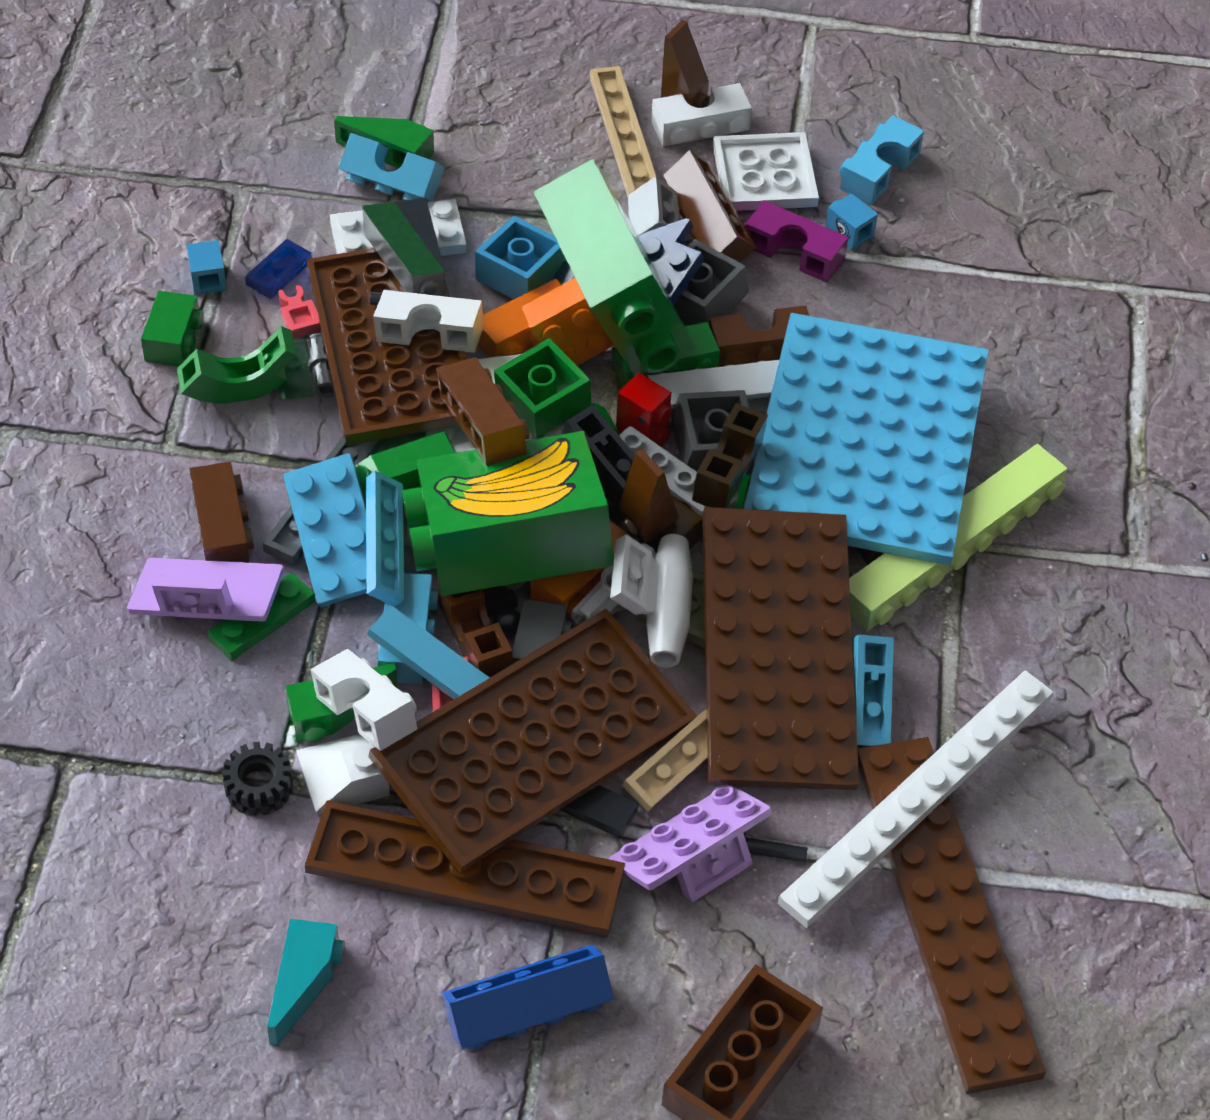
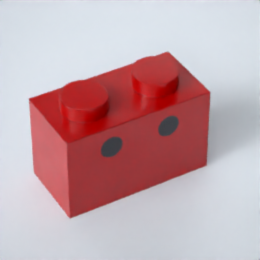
[616,373,672,447]

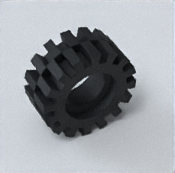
[222,742,293,816]

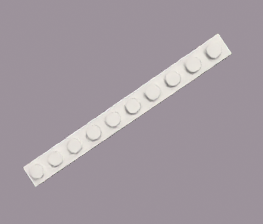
[778,670,1054,928]

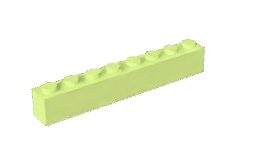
[849,444,1067,632]

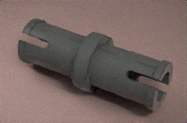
[307,333,334,397]

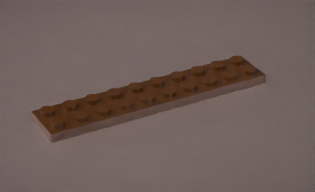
[857,737,1046,1094]

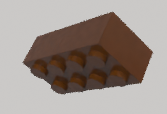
[661,964,823,1120]

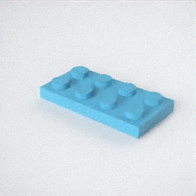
[283,453,367,608]

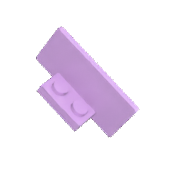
[127,558,284,621]
[609,785,772,903]

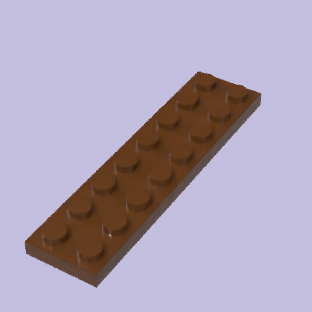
[305,800,625,937]

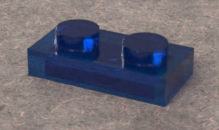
[245,239,312,299]

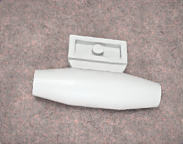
[610,534,693,668]

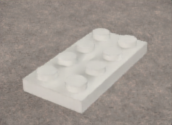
[330,199,467,256]

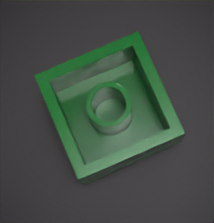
[494,338,592,439]

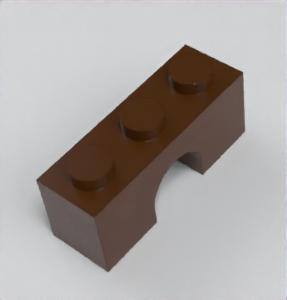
[709,305,809,367]
[438,580,512,678]

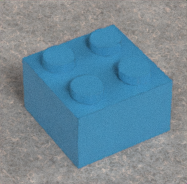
[475,216,566,300]

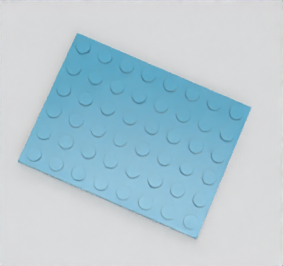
[744,313,989,566]

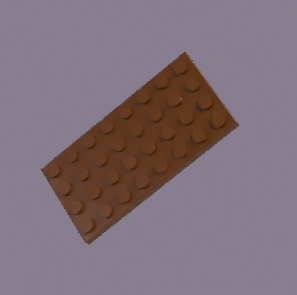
[306,248,467,445]
[702,507,859,790]
[368,609,697,873]

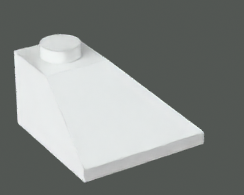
[296,734,390,816]

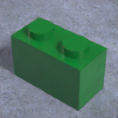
[141,290,204,366]

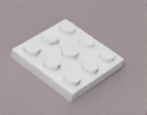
[713,132,819,211]

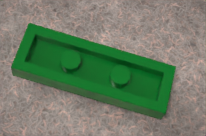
[207,572,316,662]

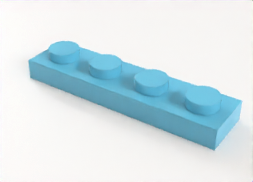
[366,471,404,607]

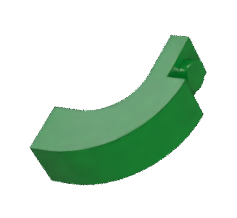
[177,326,297,404]

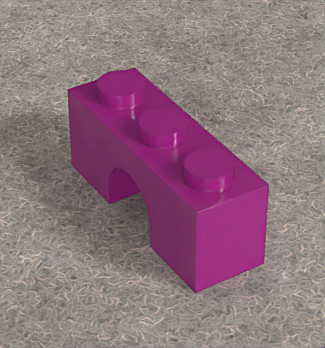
[745,200,848,283]

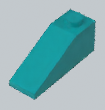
[267,919,345,1046]

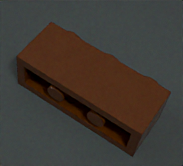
[189,461,254,563]

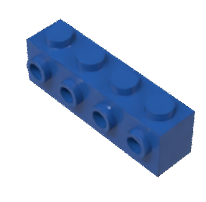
[441,944,614,1050]

